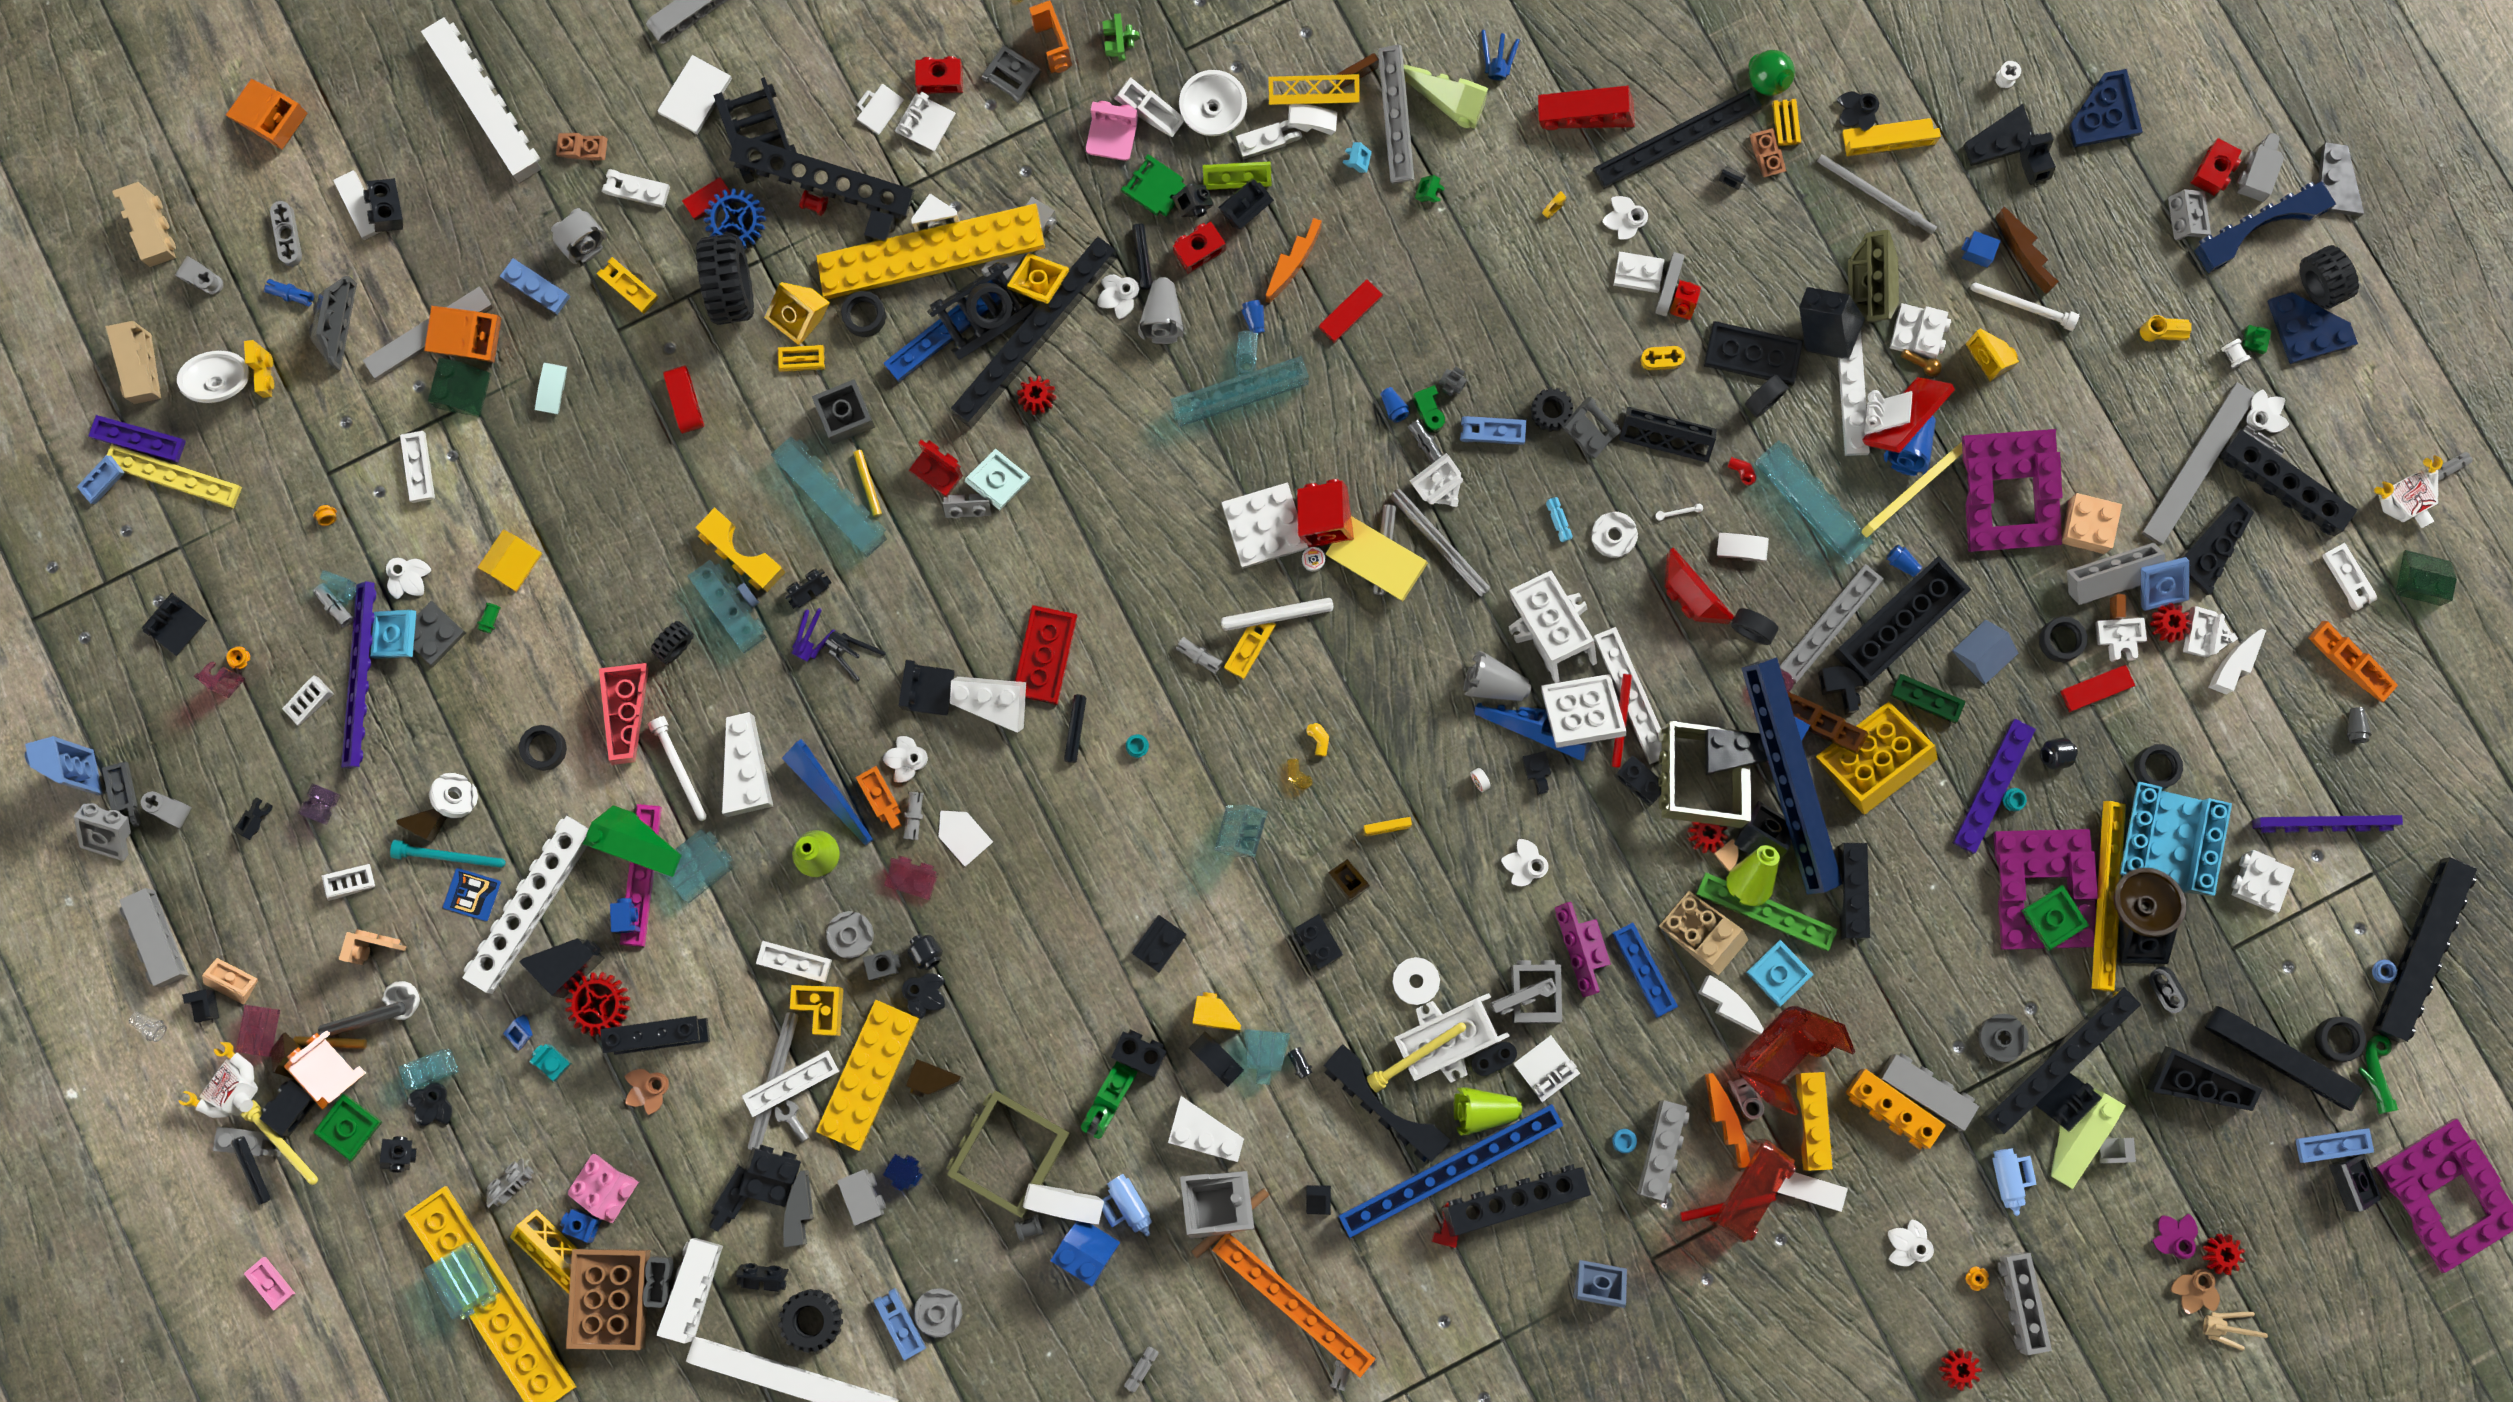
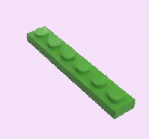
[1696,873,1838,951]

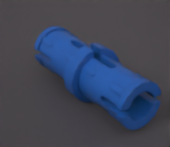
[264,279,314,307]

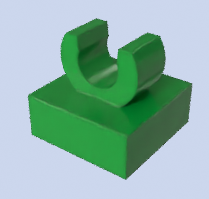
[1415,175,1445,203]
[2242,325,2272,354]

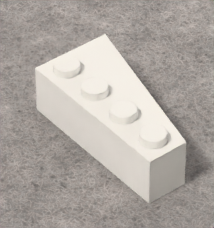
[722,712,773,817]

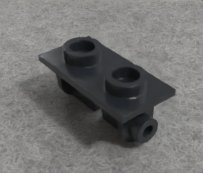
[784,568,832,609]
[736,1263,789,1292]

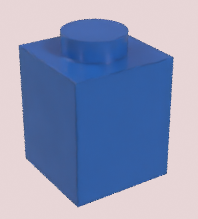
[1961,231,2000,268]

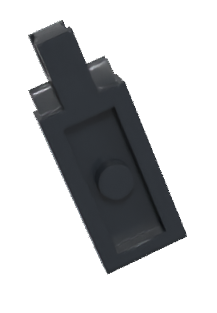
[709,1165,747,1232]

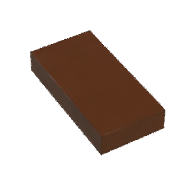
[1336,53,1379,89]

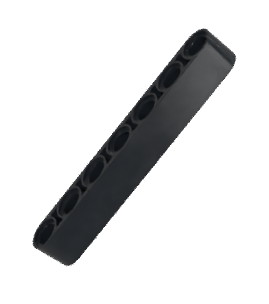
[2204,1006,2363,1111]

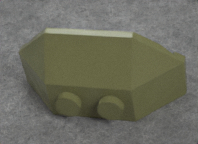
[1848,229,1899,322]

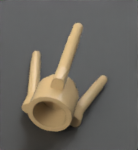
[2203,1312,2268,1351]

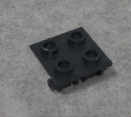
[142,592,207,656]
[2036,1073,2102,1132]

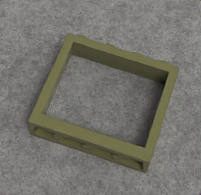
[1659,721,1751,828]
[946,1090,1071,1218]

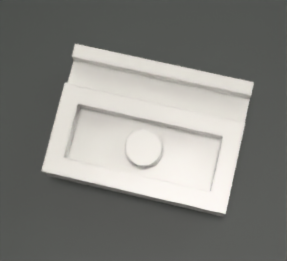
[1613,252,1664,293]

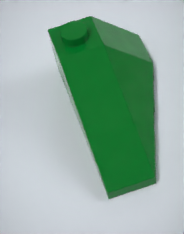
[583,805,682,877]

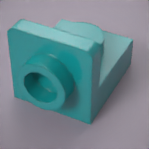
[529,1044,572,1082]

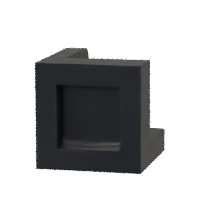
[864,210,896,242]
[182,989,219,1023]
[1306,1185,1331,1215]

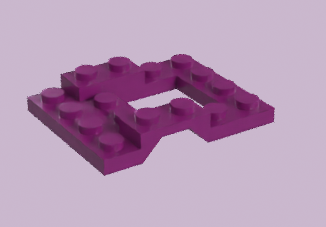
[1962,429,2063,552]
[1993,829,2098,950]
[2374,1118,2513,1273]

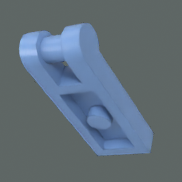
[1460,416,1526,445]
[874,1288,926,1361]

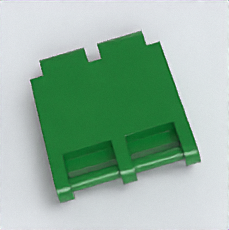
[1121,154,1186,217]

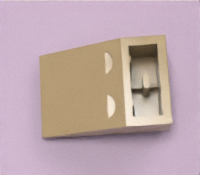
[1659,891,1748,976]

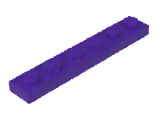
[1952,718,2036,854]
[2252,815,2403,833]

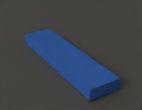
[1612,923,1678,1018]

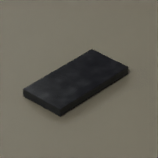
[1704,321,1803,386]

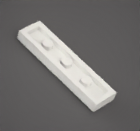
[741,1050,839,1117]

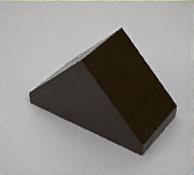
[396,808,447,842]
[1328,859,1370,902]
[270,1032,303,1080]

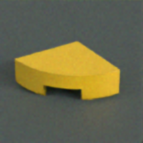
[1542,191,1566,219]

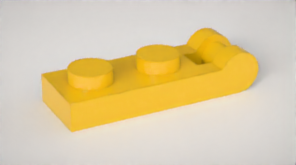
[596,257,659,314]
[1224,622,1276,680]

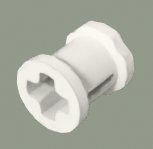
[1995,61,2021,88]
[2221,339,2251,369]

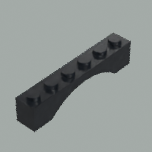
[1323,1044,1451,1162]

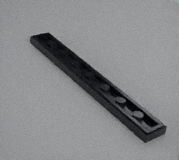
[1593,88,1763,189]

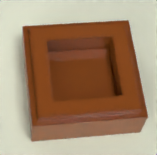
[2110,594,2126,620]

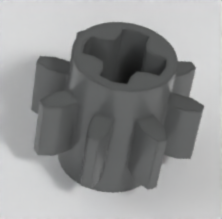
[1439,366,1468,396]

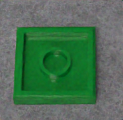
[2021,885,2089,951]
[313,1094,382,1161]

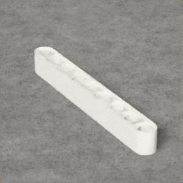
[686,1337,898,1402]

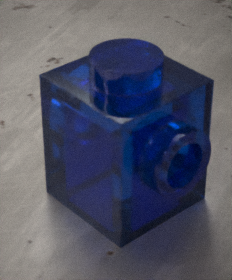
[883,1154,923,1191]

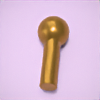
[1901,349,1942,377]

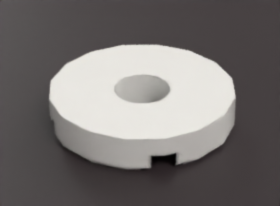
[1591,512,1638,558]
[429,773,478,818]
[1392,957,1440,1005]

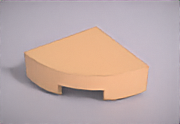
[1714,839,1738,872]

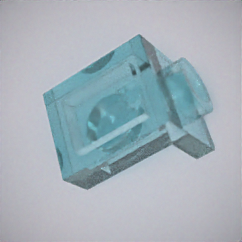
[320,570,356,604]

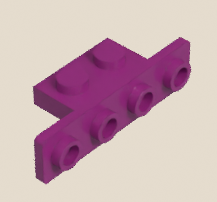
[1555,902,1611,998]

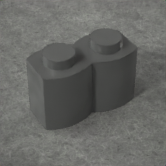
[643,1256,674,1308]

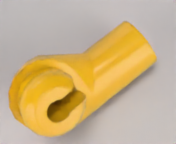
[1306,723,1329,757]

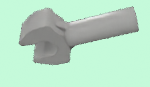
[775,1100,809,1143]

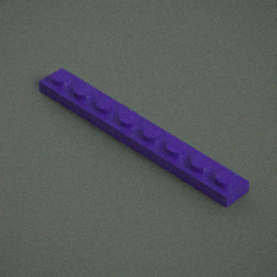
[341,581,376,769]

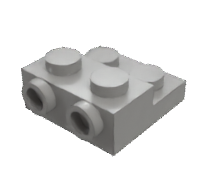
[74,803,131,861]

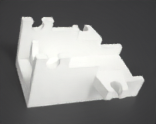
[1509,571,1597,683]
[1394,993,1510,1083]

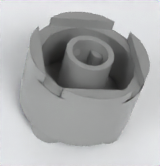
[551,208,607,264]

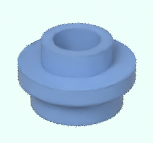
[2372,960,2397,984]

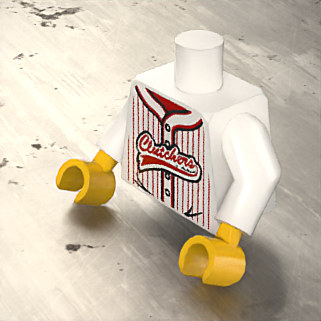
[2374,455,2443,528]
[178,1042,258,1118]

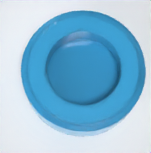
[1612,1129,1637,1153]

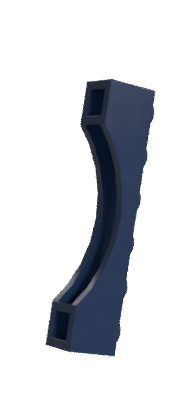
[2194,181,2336,274]

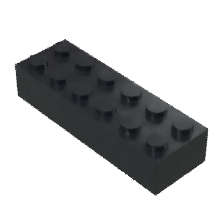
[1833,556,1972,687]

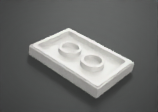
[658,55,732,135]

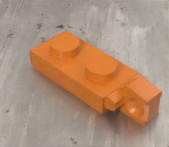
[856,766,902,831]

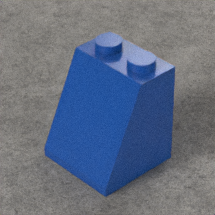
[1050,1221,1120,1286]

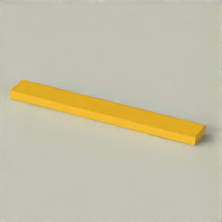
[2091,801,2126,992]

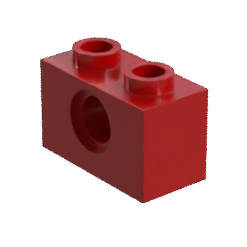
[915,56,963,94]
[2190,138,2242,196]
[1173,222,1226,274]

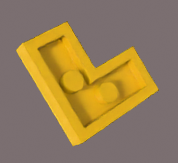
[244,340,274,398]

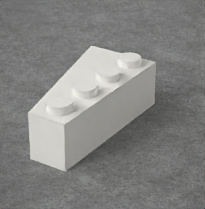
[656,1238,723,1344]

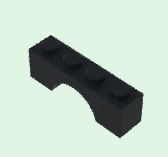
[1838,843,1870,940]

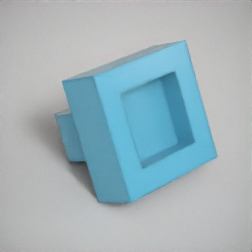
[1343,142,1372,173]

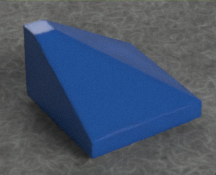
[503,1014,533,1051]

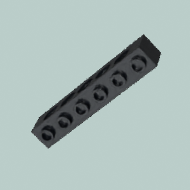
[2218,430,2358,536]
[1442,1164,1591,1236]

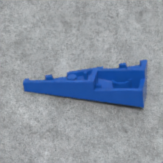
[1475,703,1592,761]
[782,739,873,845]

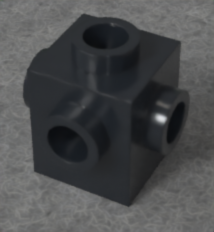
[1173,183,1214,218]
[380,1136,417,1173]

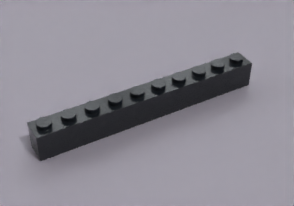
[951,236,1117,429]

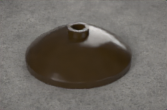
[2114,868,2186,937]

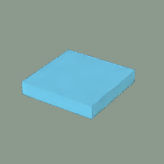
[370,610,416,659]
[1745,940,1814,1007]

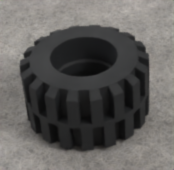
[2299,245,2359,309]
[778,1289,843,1353]

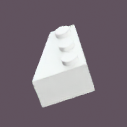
[950,677,1026,733]
[1168,1096,1244,1162]

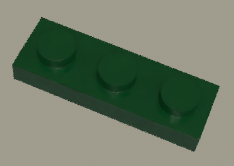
[1890,673,1966,724]

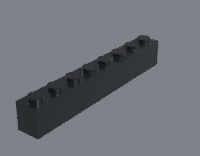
[2372,857,2477,1043]
[1980,987,2141,1134]

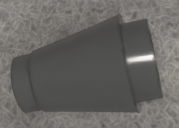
[2347,707,2372,744]

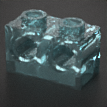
[398,1049,459,1090]

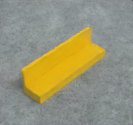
[1842,118,1941,156]

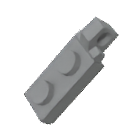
[1490,978,1557,1015]

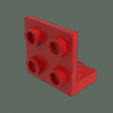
[909,439,963,497]

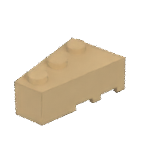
[106,321,161,404]

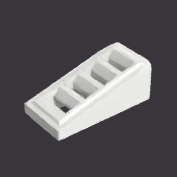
[282,675,334,726]
[322,864,375,901]

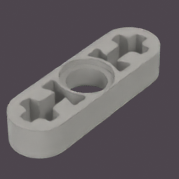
[270,201,302,266]
[1655,252,1685,317]

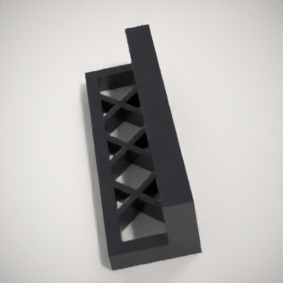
[1619,406,1717,463]

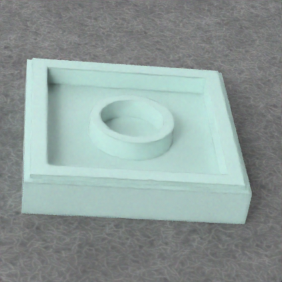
[965,449,1030,510]

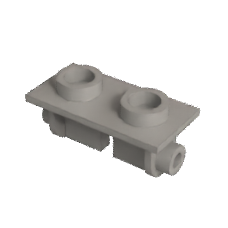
[943,494,991,518]

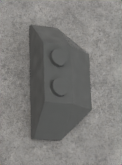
[309,276,357,370]

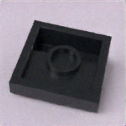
[738,1145,801,1207]

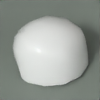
[382,981,420,1020]

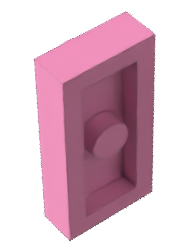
[244,1257,295,1311]

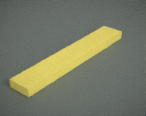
[1861,442,1963,538]
[107,444,242,509]

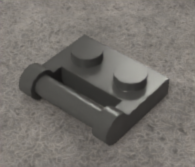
[981,45,1041,104]
[1562,396,1622,458]

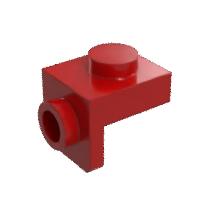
[1669,280,1702,320]

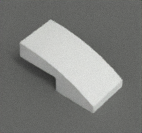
[1288,104,1337,135]
[1717,533,1769,562]

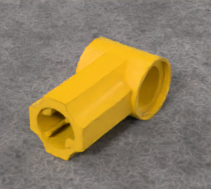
[2140,315,2191,342]

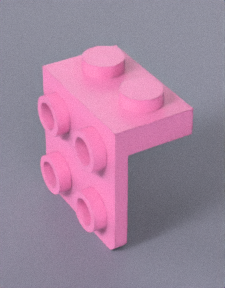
[1086,101,1138,161]
[568,1154,639,1223]

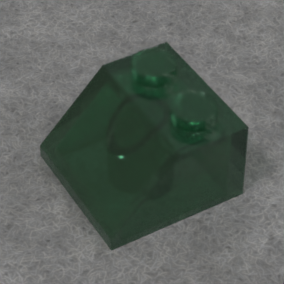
[428,358,491,417]
[2395,550,2457,606]

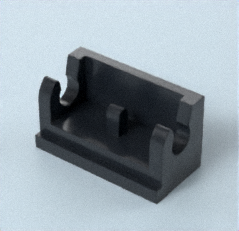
[1218,178,1274,229]

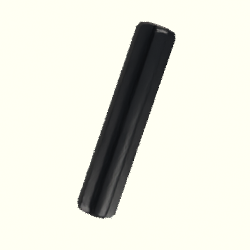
[1132,223,1152,290]
[1064,694,1087,763]
[231,1136,271,1205]

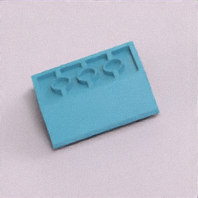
[2120,782,2232,896]

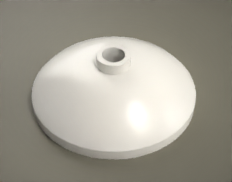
[1179,70,1247,136]
[177,351,249,403]

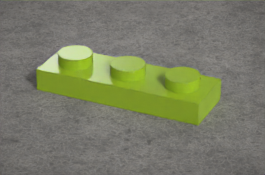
[1203,162,1272,190]

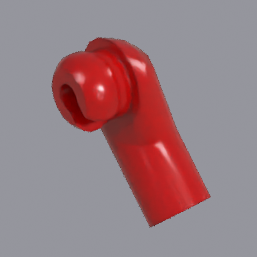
[1727,457,1756,486]

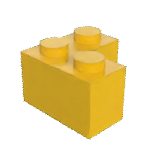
[790,985,843,1036]

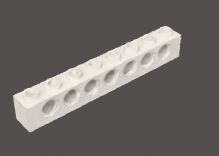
[463,816,589,994]

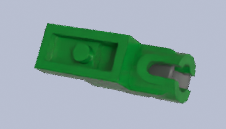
[1081,1061,1137,1139]

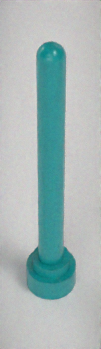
[390,840,506,868]

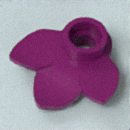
[2152,1214,2198,1259]

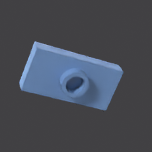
[77,455,125,504]

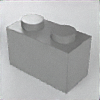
[837,1169,886,1226]

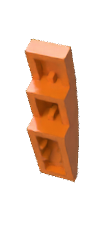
[1266,218,1322,303]
[2308,621,2398,702]
[1705,1073,1752,1168]

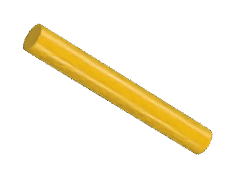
[853,450,882,517]

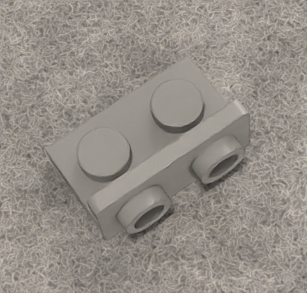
[2168,189,2211,240]

